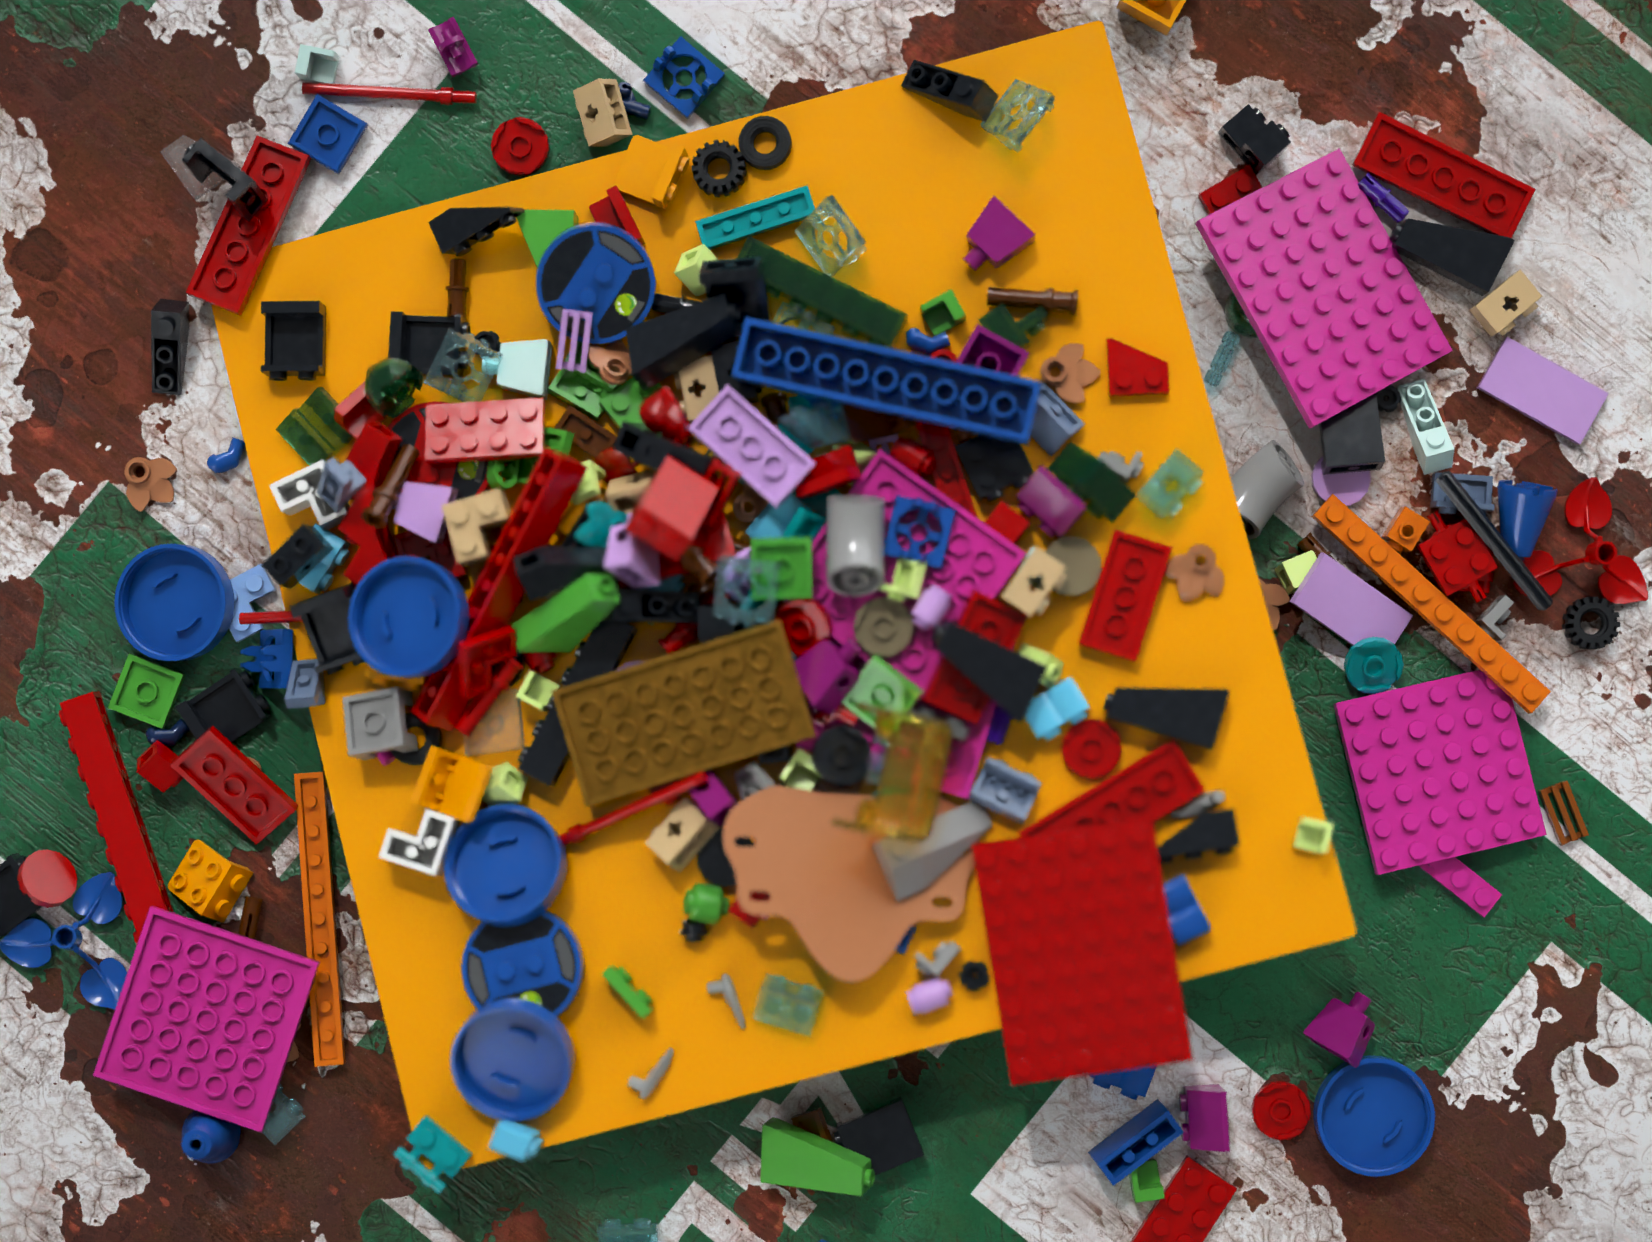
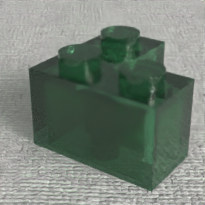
[1047,442,1136,522]

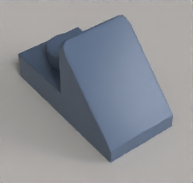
[317,457,366,513]
[285,659,325,708]

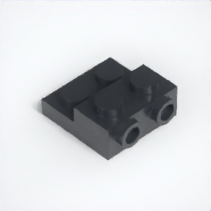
[955,435,1034,502]

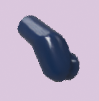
[146,719,190,747]

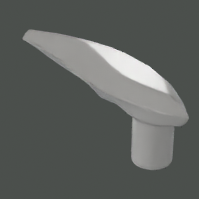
[1170,790,1225,818]
[707,973,745,1029]
[628,1048,674,1099]

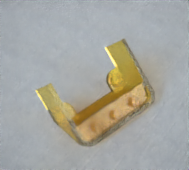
[832,703,952,842]

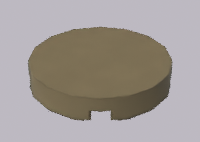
[1045,536,1101,596]
[853,597,914,658]

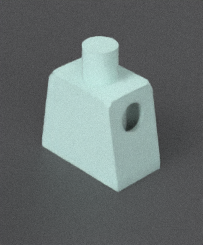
[482,339,553,400]

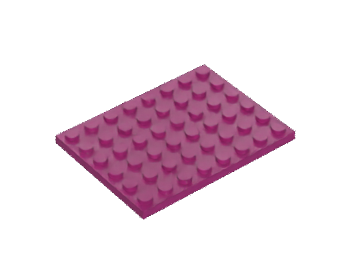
[1195,148,1453,429]

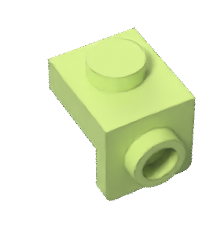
[570,460,606,505]
[879,558,927,602]
[1018,642,1064,689]

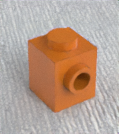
[1381,506,1430,554]

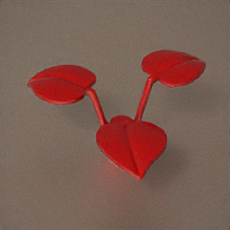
[594,386,722,501]
[1513,477,1648,604]

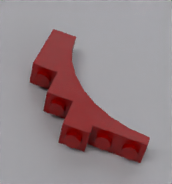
[338,422,403,588]

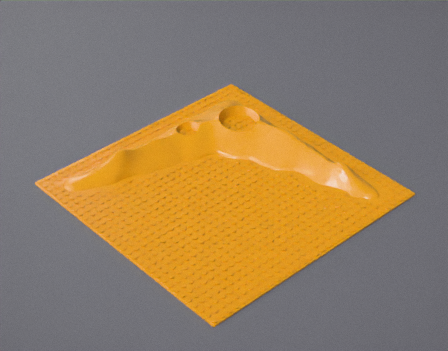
[211,21,1356,1174]

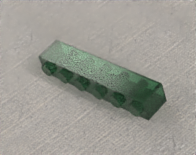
[737,236,908,349]

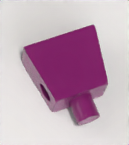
[963,196,1035,271]
[794,639,862,714]
[687,769,739,828]
[1303,991,1375,1068]

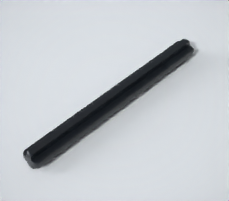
[1436,471,1553,611]

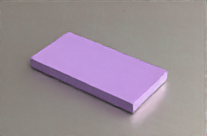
[1477,337,1609,445]
[687,384,817,509]
[1289,552,1413,646]

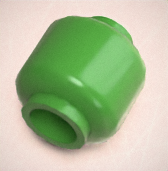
[683,883,729,924]

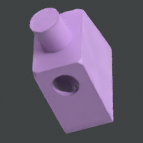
[393,482,459,544]
[604,512,660,589]

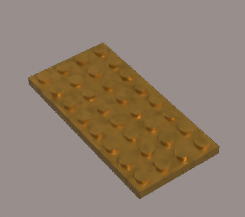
[551,619,817,807]

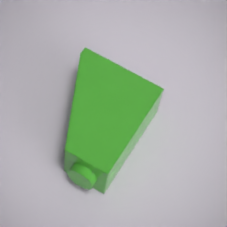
[517,210,578,268]

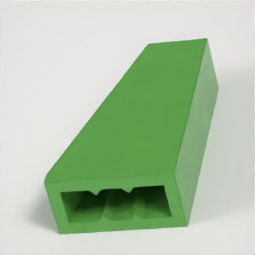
[511,574,620,653]
[760,1117,875,1196]

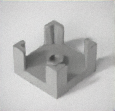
[343,687,418,760]

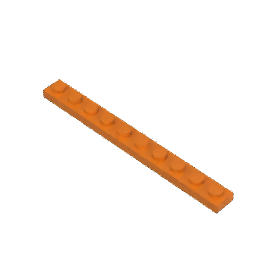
[1311,494,1551,714]
[294,771,346,1067]

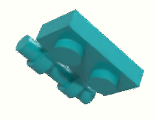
[393,1115,473,1194]

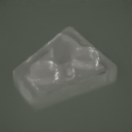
[160,135,241,200]

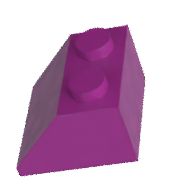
[955,324,1030,377]
[1017,465,1086,539]
[1179,1084,1230,1152]

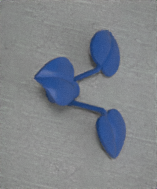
[0,872,127,1010]

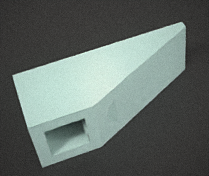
[1396,378,1454,475]

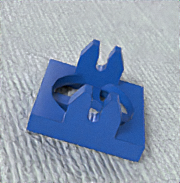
[643,36,725,119]
[884,496,955,569]
[240,629,293,688]

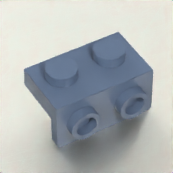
[1430,472,1495,515]
[968,757,1042,825]

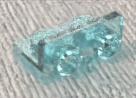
[753,974,824,1036]

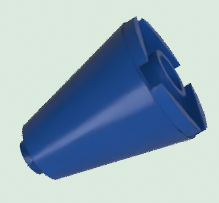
[1497,480,1558,562]
[182,1110,241,1164]

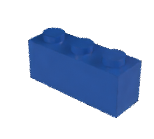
[1088,1099,1184,1186]

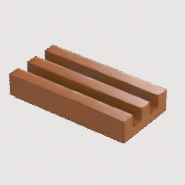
[1538,780,1589,846]

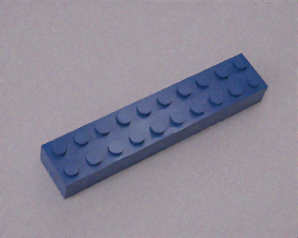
[732,317,1042,445]

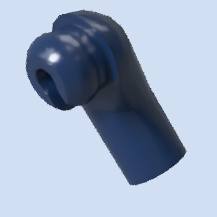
[618,82,651,120]

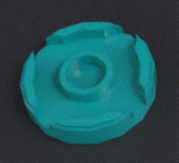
[1344,637,1404,694]

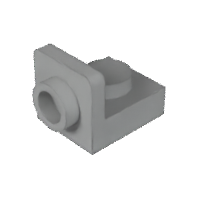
[1095,451,1144,483]
[1475,595,1514,641]
[914,940,961,976]

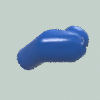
[905,328,951,355]
[207,437,245,473]

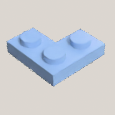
[229,564,277,642]

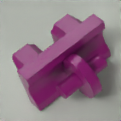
[428,16,479,77]

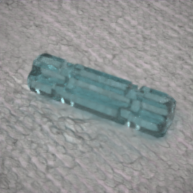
[1204,331,1240,387]

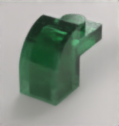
[978,303,1048,350]

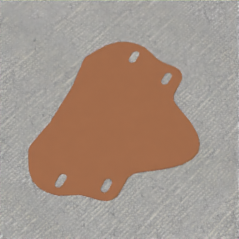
[723,785,980,982]

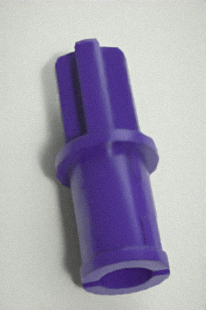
[1357,172,1409,223]
[986,706,1012,745]

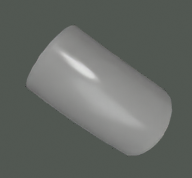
[1231,440,1304,539]
[826,494,885,597]

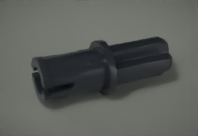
[652,293,699,313]

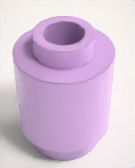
[910,584,952,631]
[906,976,953,1015]

